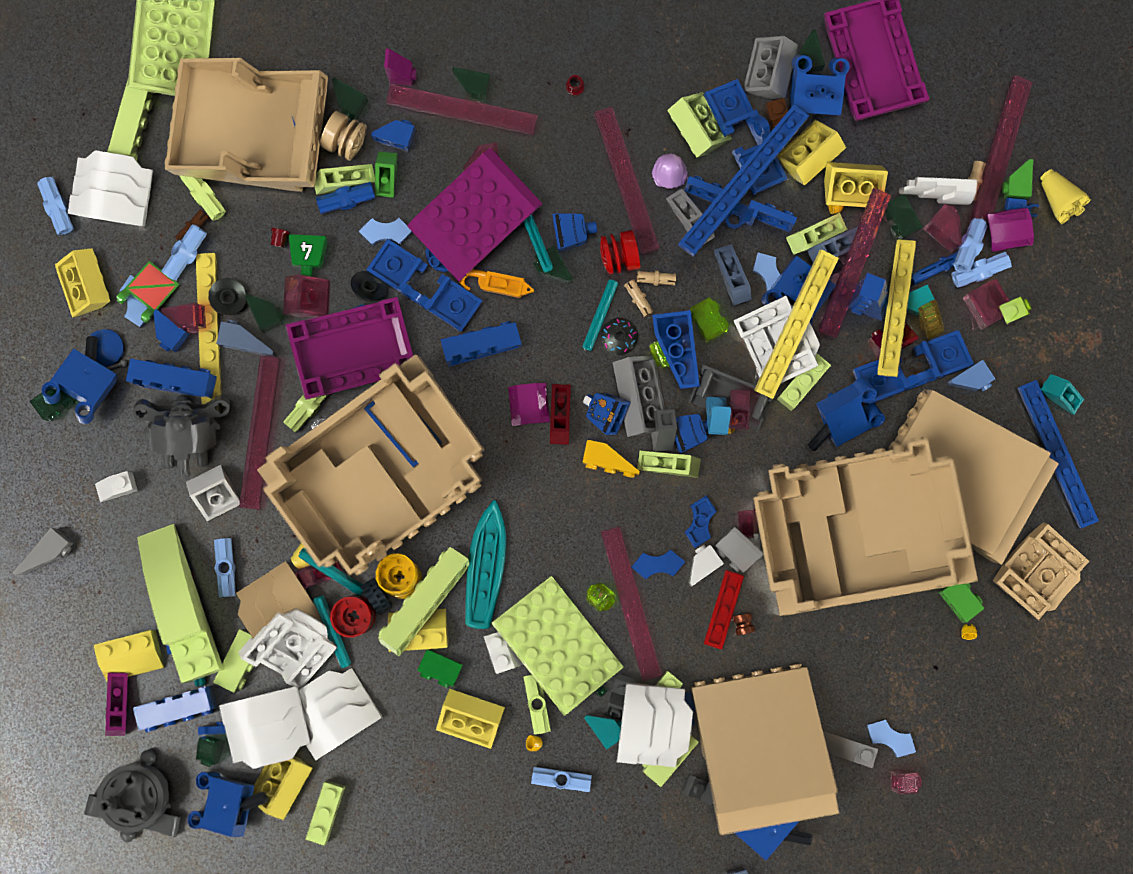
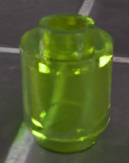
[649,341,669,369]

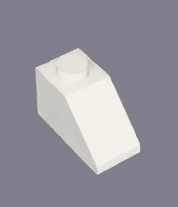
[95,471,138,502]
[689,545,724,586]

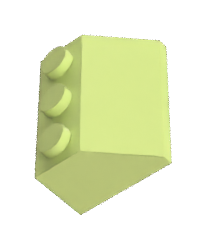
[668,92,732,157]

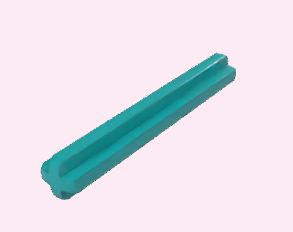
[523,215,553,272]
[582,279,618,351]
[298,548,363,595]
[313,595,351,668]

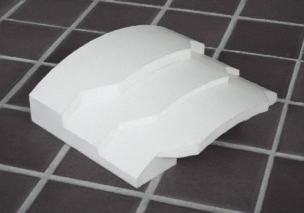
[68,151,153,226]
[899,177,977,205]
[734,296,820,384]
[238,609,337,690]
[298,668,382,761]
[617,682,693,767]
[219,686,311,769]

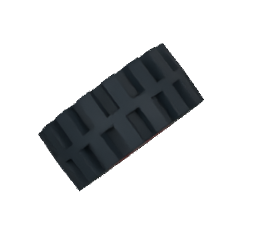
[361,578,392,615]

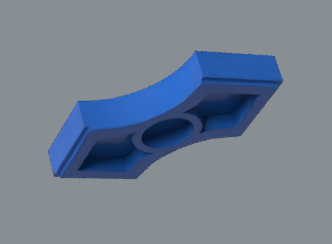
[684,495,717,548]
[631,550,685,579]

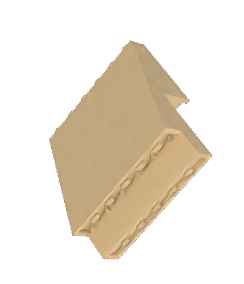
[165,58,328,192]
[888,389,1059,565]
[690,663,839,835]

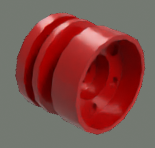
[600,229,640,275]
[330,595,376,638]

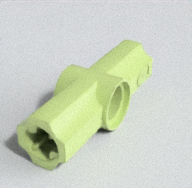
[179,175,226,221]
[283,394,329,433]
[523,675,551,735]

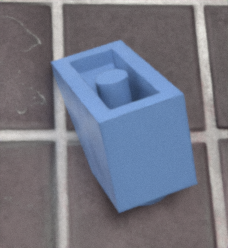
[947,360,995,391]

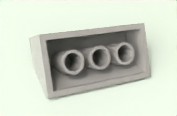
[612,356,665,437]

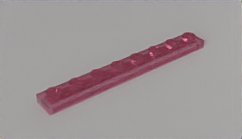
[971,75,1033,224]
[386,84,537,135]
[594,107,659,255]
[818,188,891,338]
[239,356,280,510]
[601,527,661,681]

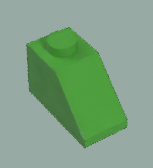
[375,151,398,198]
[1002,159,1033,200]

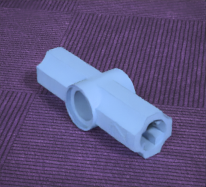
[37,177,74,235]
[953,218,988,273]
[161,224,207,280]
[951,252,1012,288]
[214,538,236,598]
[531,767,592,792]

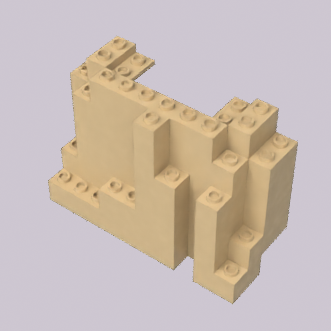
[257,355,485,576]
[753,437,978,616]

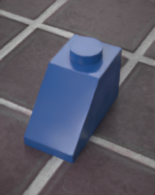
[371,119,416,152]
[153,309,189,353]

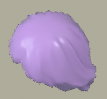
[652,153,688,189]

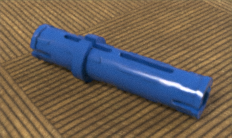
[911,250,959,285]

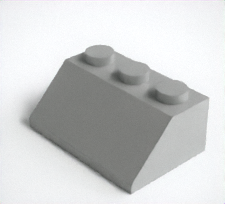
[743,36,798,99]

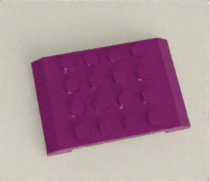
[824,0,929,121]
[407,148,543,282]
[285,297,413,400]

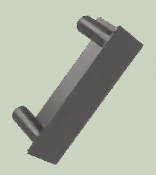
[688,365,772,431]

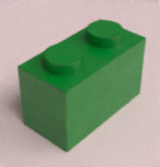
[417,649,463,688]

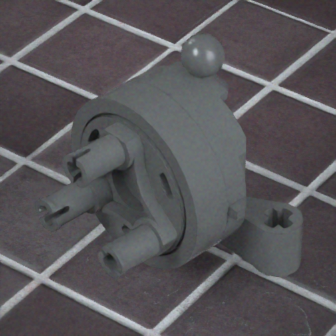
[133,395,230,477]
[84,750,182,843]

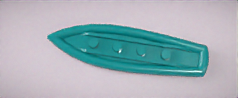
[465,500,506,629]

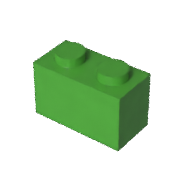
[939,583,985,623]

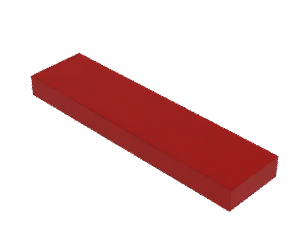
[703,570,744,650]

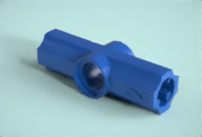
[316,182,375,214]

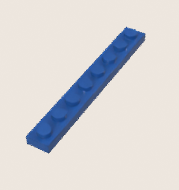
[1017,380,1099,529]

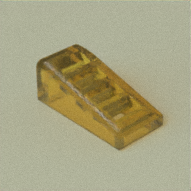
[918,299,944,339]

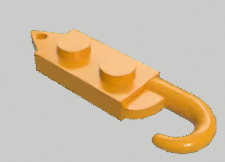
[460,269,534,298]

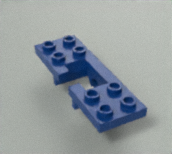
[704,79,788,195]
[684,176,797,233]
[366,238,483,333]
[853,330,974,406]

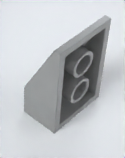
[714,527,763,573]

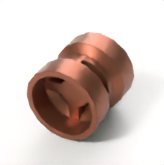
[732,613,756,635]

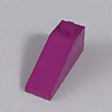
[384,49,416,86]
[105,673,128,736]

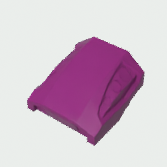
[986,207,1034,252]
[508,383,550,426]

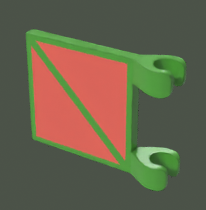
[116,261,179,323]

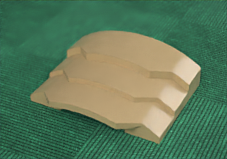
[993,522,1089,620]
[236,561,322,638]

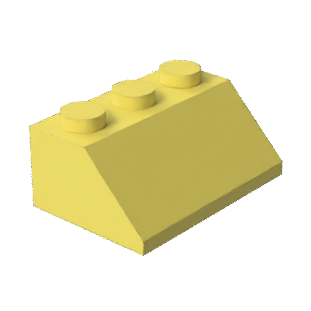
[777,120,846,185]
[824,162,888,208]
[55,248,110,317]
[388,609,449,652]
[94,630,165,681]
[436,689,505,749]
[253,756,312,820]

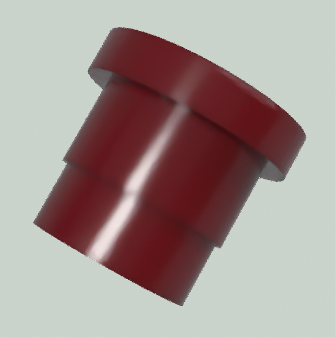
[566,75,585,96]
[270,227,290,248]

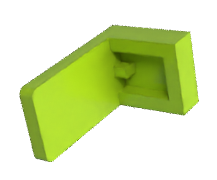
[999,297,1032,324]

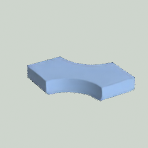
[359,218,413,245]
[753,253,780,297]
[120,275,147,328]
[867,719,916,758]

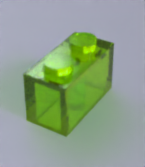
[689,297,729,344]

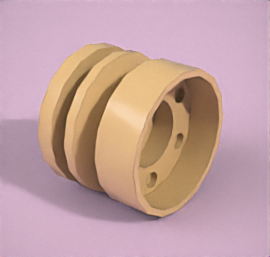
[320,111,367,161]

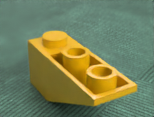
[582,440,640,478]

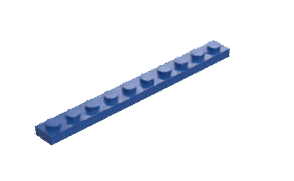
[678,105,809,257]

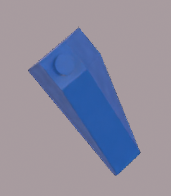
[652,310,700,389]

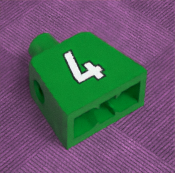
[289,234,328,279]

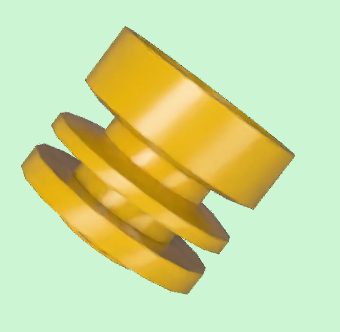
[376,553,422,599]

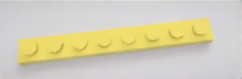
[878,240,916,377]
[754,250,839,399]
[196,253,222,404]

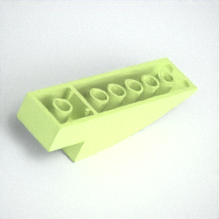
[137,524,224,683]

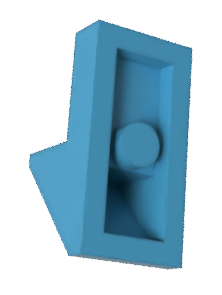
[706,397,731,435]

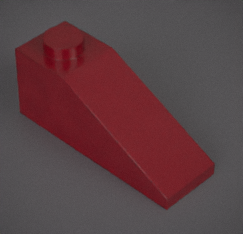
[550,384,571,445]

